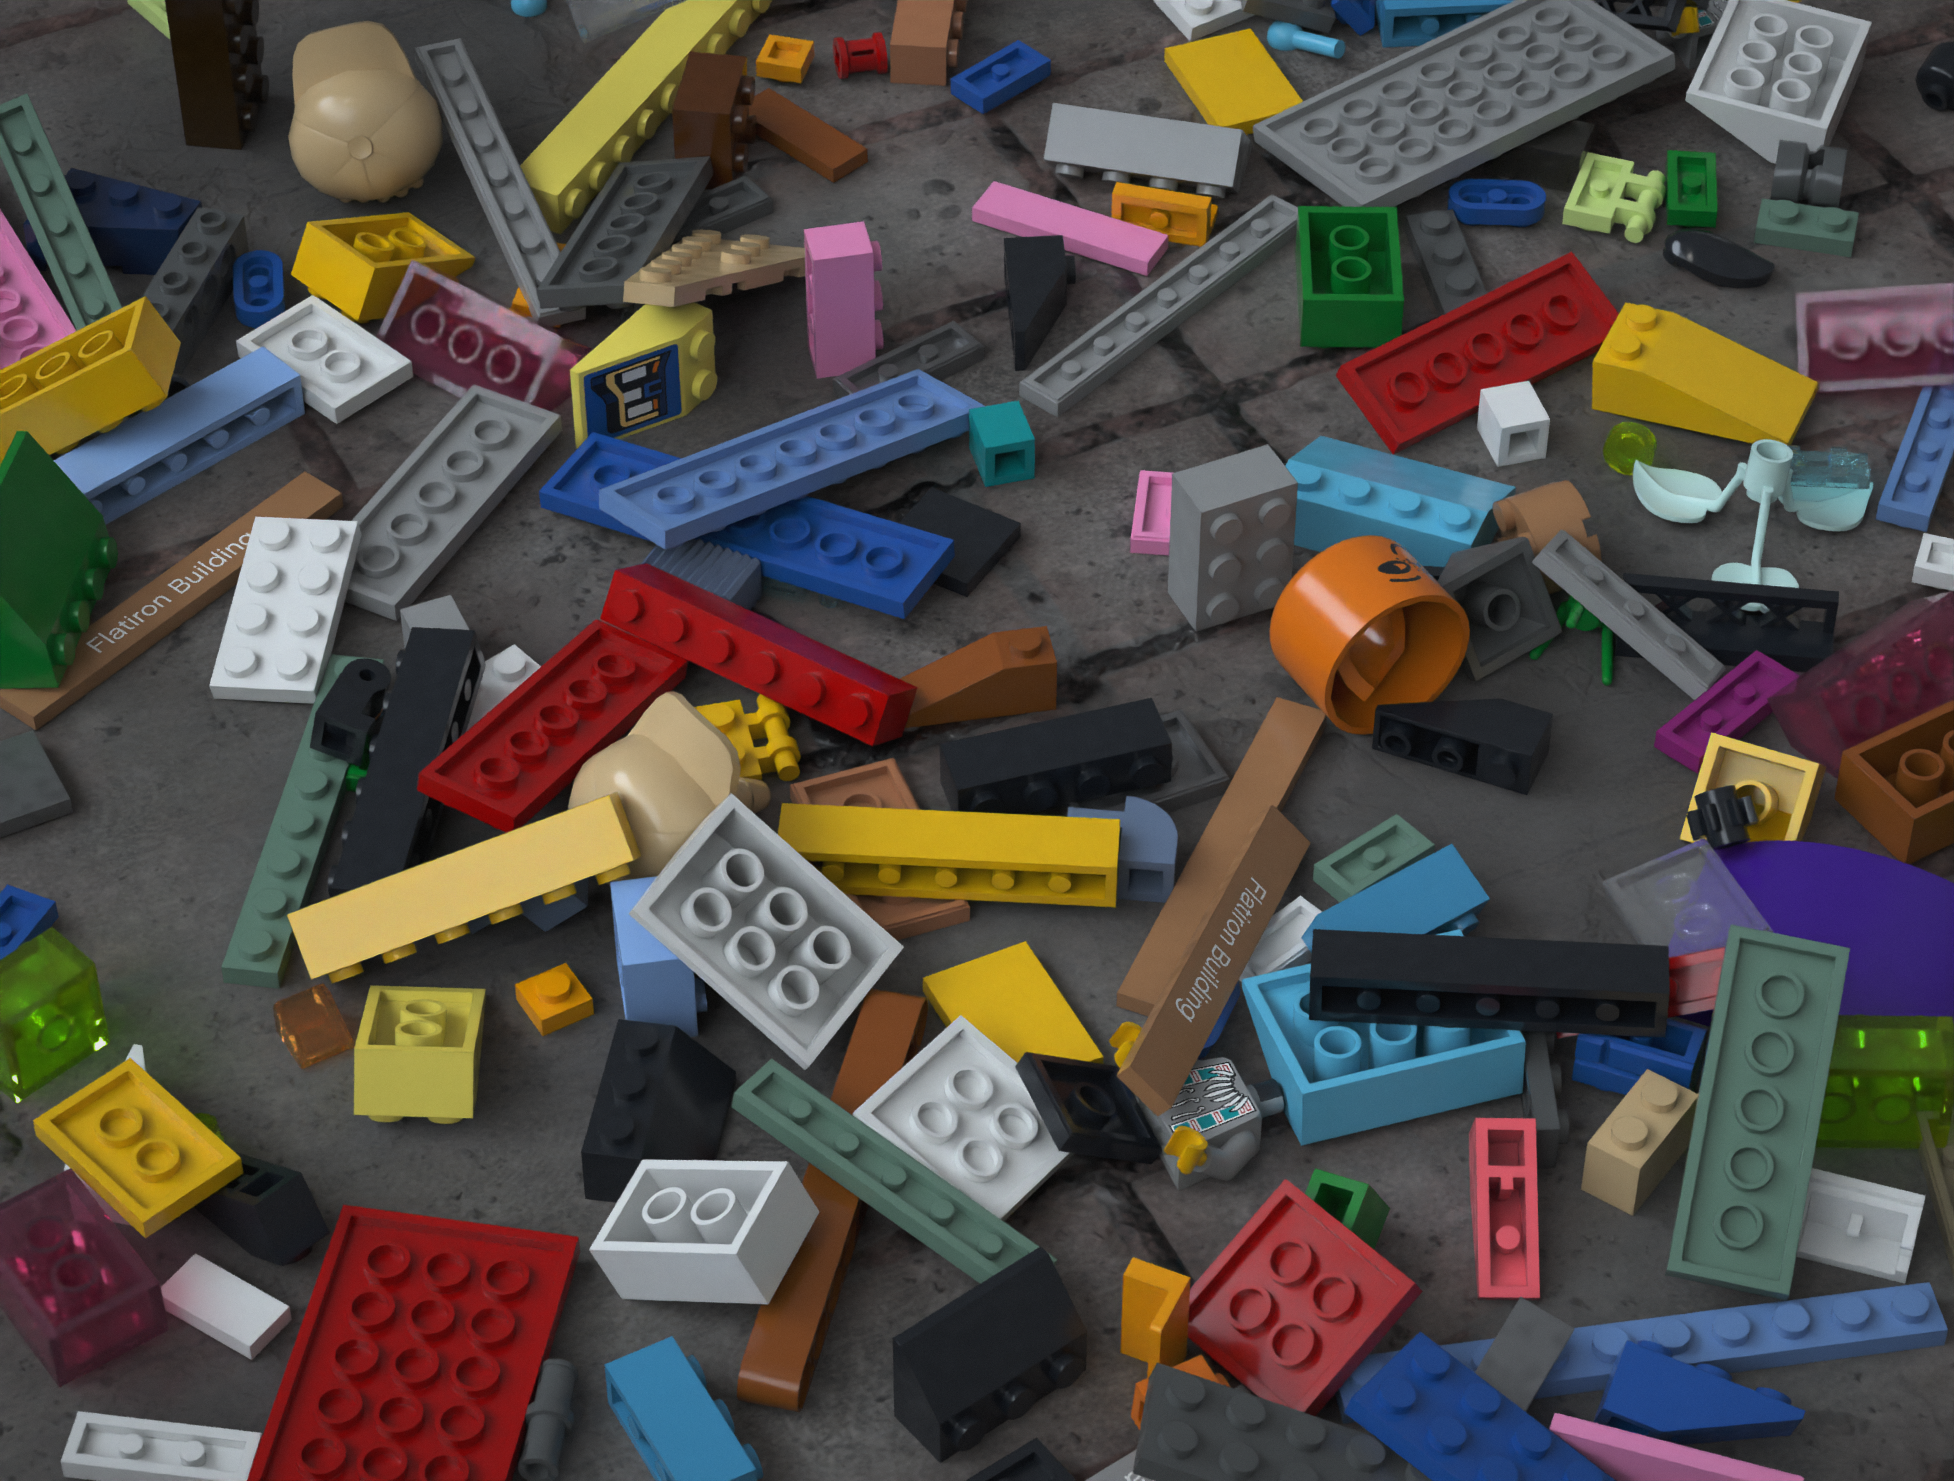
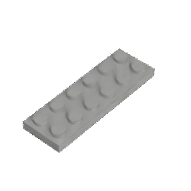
[345,384,562,621]

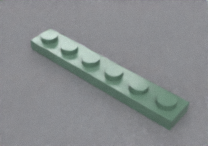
[0,93,123,331]
[731,1058,1058,1284]

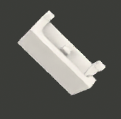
[1796,1168,1925,1283]

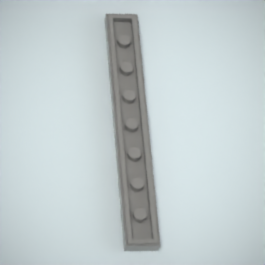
[415,38,586,329]
[1019,194,1298,418]

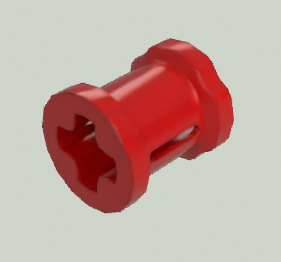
[833,32,888,79]

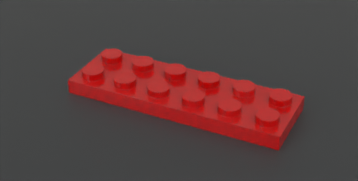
[1335,252,1619,455]
[417,619,688,833]

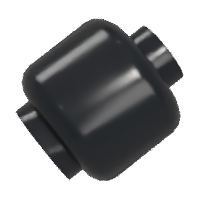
[1915,42,1954,111]

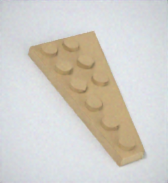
[623,229,805,307]

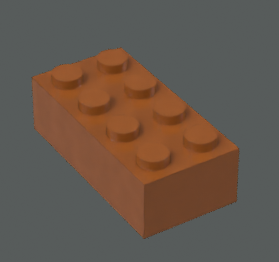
[1834,700,1954,864]

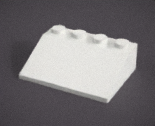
[1685,0,1872,164]
[629,793,904,1070]

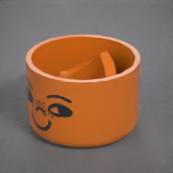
[1270,535,1470,735]

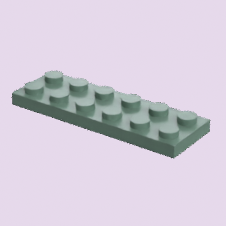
[1665,924,1850,1301]

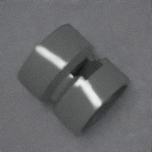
[1770,140,1848,208]

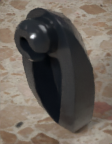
[1663,229,1775,288]

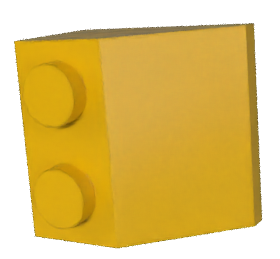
[1680,732,1826,847]

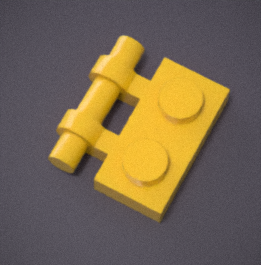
[694,694,801,781]

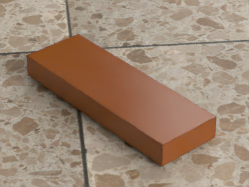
[749,88,868,183]

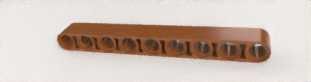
[737,988,928,1412]

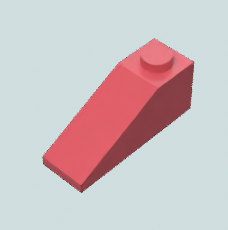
[1469,1118,1540,1300]

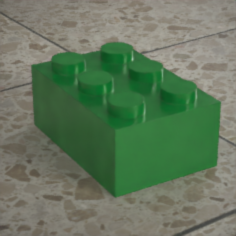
[1295,206,1404,349]

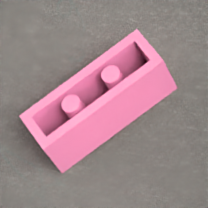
[804,221,884,379]

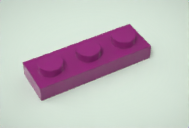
[1654,650,1800,774]

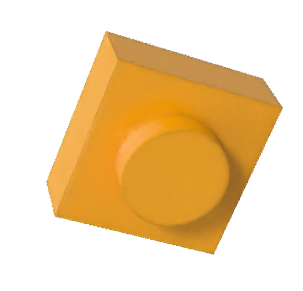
[756,34,815,83]
[515,963,594,1036]

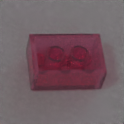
[0,1168,169,1388]

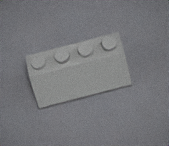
[1043,103,1252,199]

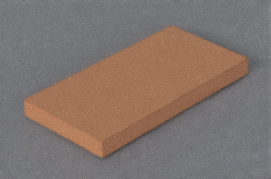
[790,758,970,940]

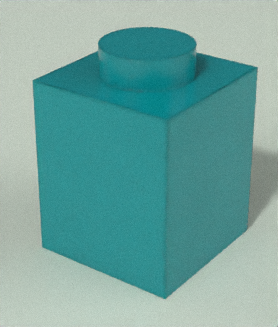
[969,400,1035,487]

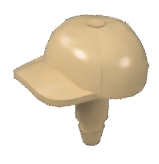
[288,21,443,203]
[568,691,771,885]

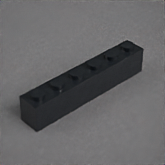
[328,627,486,898]
[1309,929,1670,1038]

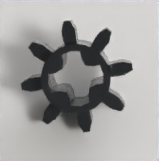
[1686,785,1759,851]

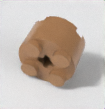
[1493,480,1602,595]

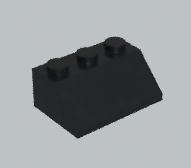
[581,1019,736,1203]
[893,1246,1087,1463]

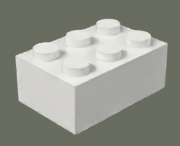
[589,1160,819,1304]

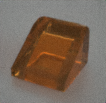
[273,983,354,1069]

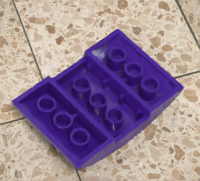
[1669,840,1954,1102]

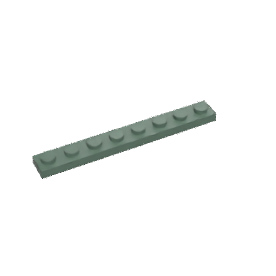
[221,654,384,989]

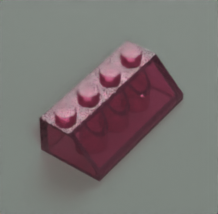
[376,260,593,411]
[1796,282,1954,394]
[1767,591,1954,779]

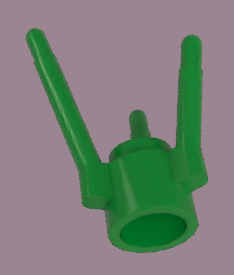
[1529,595,1614,686]

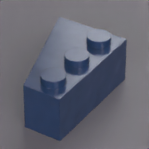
[23,168,202,275]

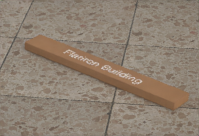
[0,471,343,730]
[1116,804,1311,1116]

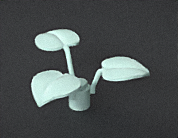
[1633,439,1873,614]

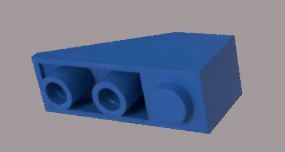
[1593,1340,1805,1445]

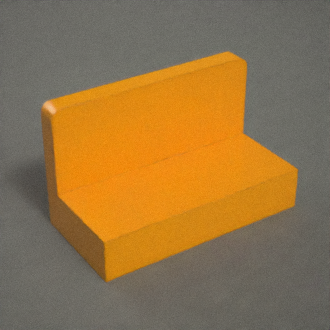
[1111,182,1218,247]
[1120,1257,1191,1378]

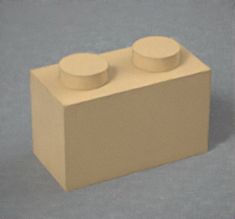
[1581,1069,1698,1216]

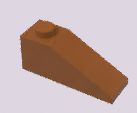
[900,626,1057,728]

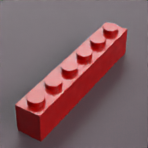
[600,563,918,746]

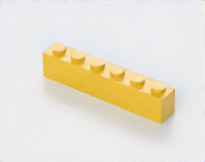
[287,792,641,984]
[778,803,1120,907]

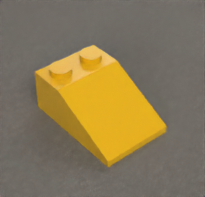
[291,212,476,323]

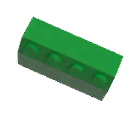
[0,431,118,689]

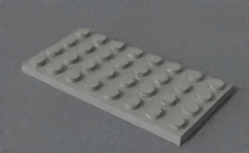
[1253,0,1675,207]

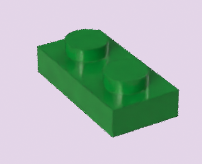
[1665,150,1718,228]

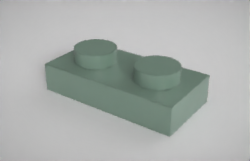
[1754,198,1859,257]
[1313,814,1435,902]

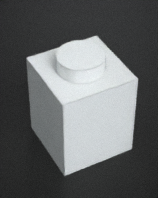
[1477,381,1550,467]

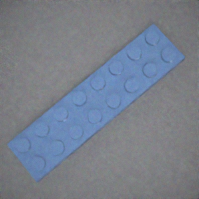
[599,369,985,550]

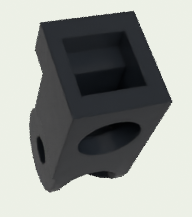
[310,658,391,767]

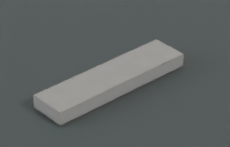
[1532,529,1726,700]

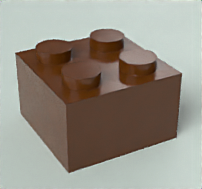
[672,52,757,190]

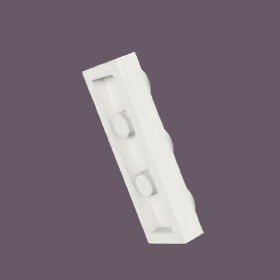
[61,1411,262,1481]

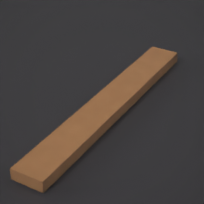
[1116,697,1327,1016]

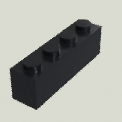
[939,698,1172,815]

